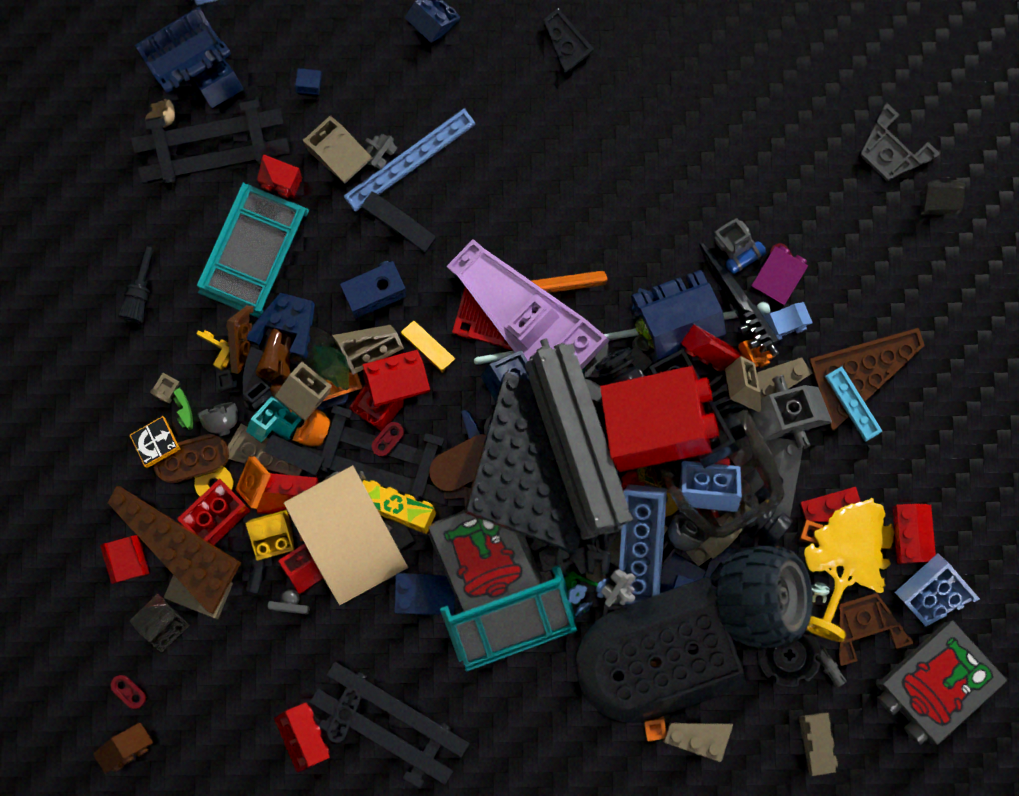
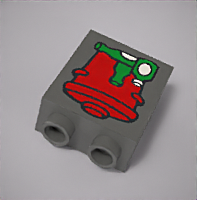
[429,510,543,618]
[876,621,1007,745]

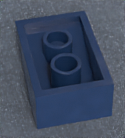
[395,573,455,615]

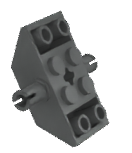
[748,375,832,450]

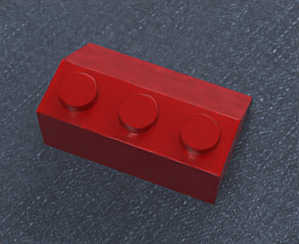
[681,324,747,372]
[362,350,430,407]
[257,473,319,516]
[177,479,251,545]
[892,504,936,565]
[274,703,330,773]

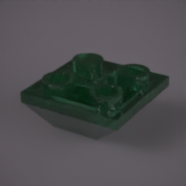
[312,346,349,390]

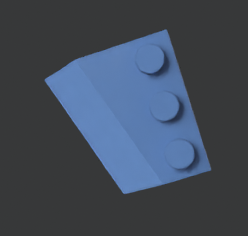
[895,554,980,626]

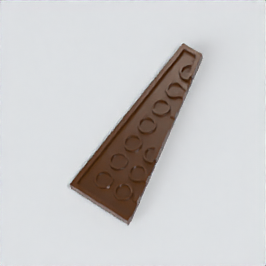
[108,486,241,614]

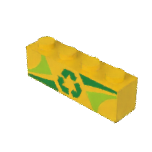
[362,480,436,534]

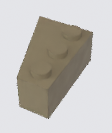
[332,325,404,375]
[799,713,838,776]
[663,723,733,762]

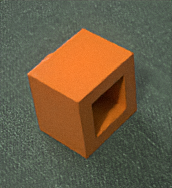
[799,520,824,546]

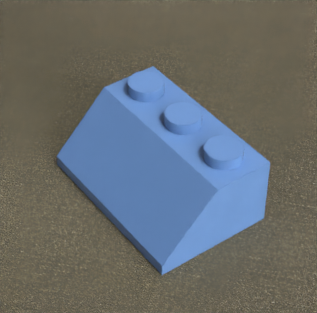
[679,461,741,512]

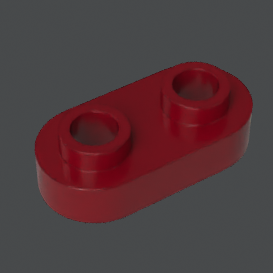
[372,422,404,457]
[111,675,146,709]

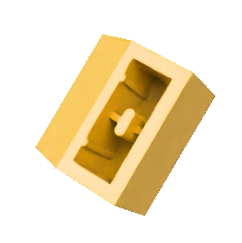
[246,510,294,560]

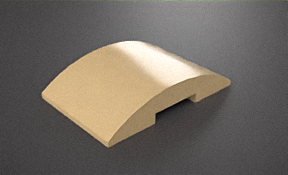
[284,465,408,605]

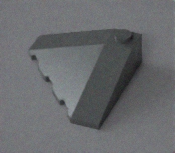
[729,435,803,517]

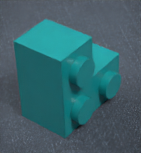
[246,396,303,443]

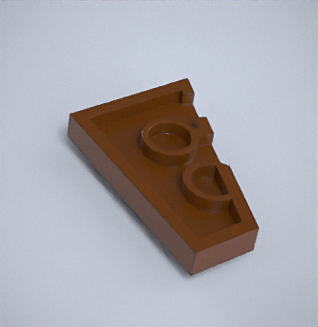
[226,305,254,374]

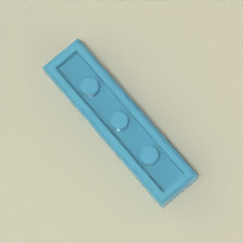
[825,366,883,442]

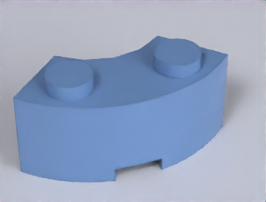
[763,302,812,341]

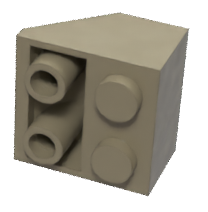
[725,356,761,412]
[275,362,332,421]

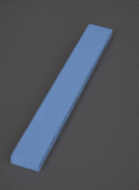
[344,109,475,212]

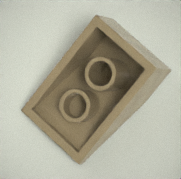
[164,575,233,619]

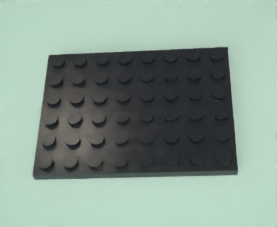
[465,372,607,554]

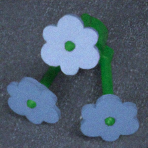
[564,570,610,617]

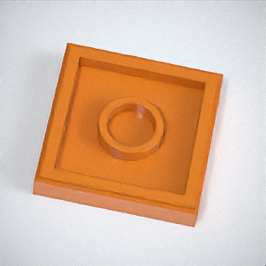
[235,456,271,509]

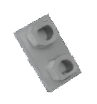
[601,570,636,607]

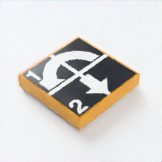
[130,416,180,468]

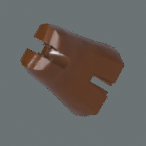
[256,328,291,384]

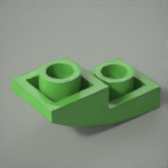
[173,388,193,430]

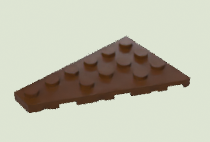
[809,328,925,431]

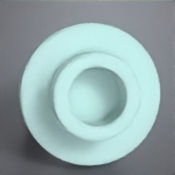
[811,582,830,603]

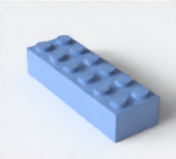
[619,484,667,604]

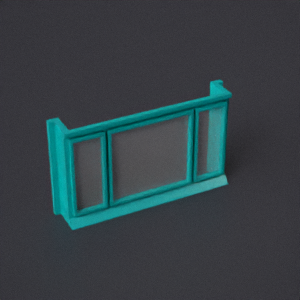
[197,183,309,318]
[440,565,577,671]

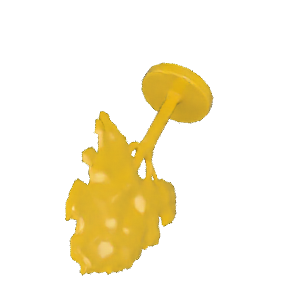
[804,498,894,642]

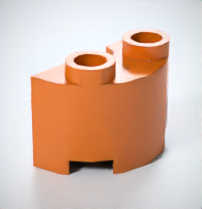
[738,340,776,368]
[293,409,331,447]

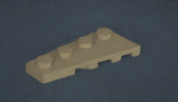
[747,357,812,411]
[228,424,303,476]

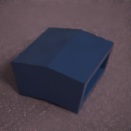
[295,68,322,95]

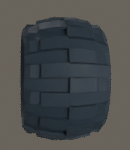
[717,546,812,648]

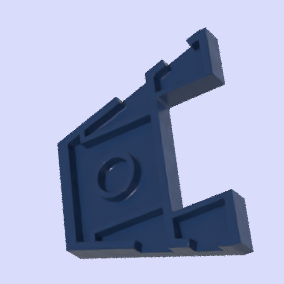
[247,293,315,359]

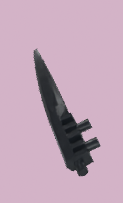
[699,243,779,357]

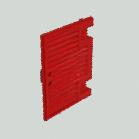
[452,286,525,351]

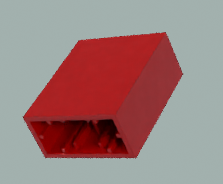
[600,366,719,472]

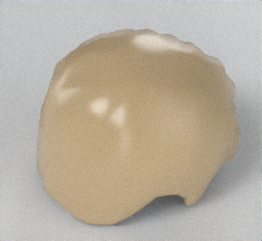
[146,99,175,128]

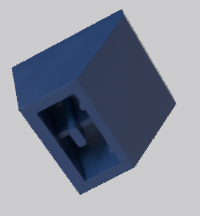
[404,0,461,42]
[192,58,243,108]

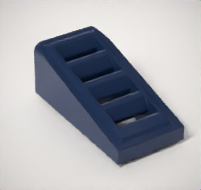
[461,410,483,439]

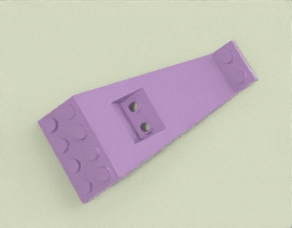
[446,239,610,369]

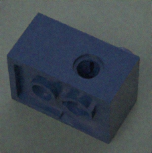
[340,261,407,319]
[481,350,530,402]

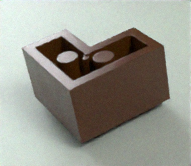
[93,723,153,774]

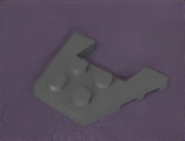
[860,103,940,181]

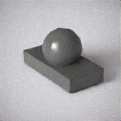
[268,589,309,615]

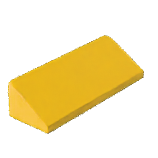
[400,321,455,373]

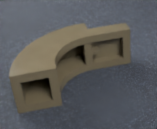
[686,511,745,566]

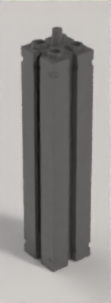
[525,338,633,540]

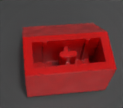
[278,543,324,594]

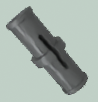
[816,648,847,688]

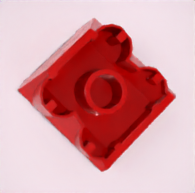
[349,384,404,431]
[100,535,149,584]

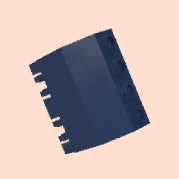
[135,7,231,93]
[631,270,726,364]

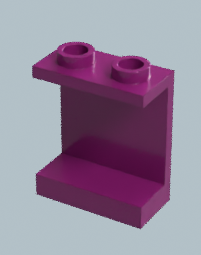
[752,245,808,305]

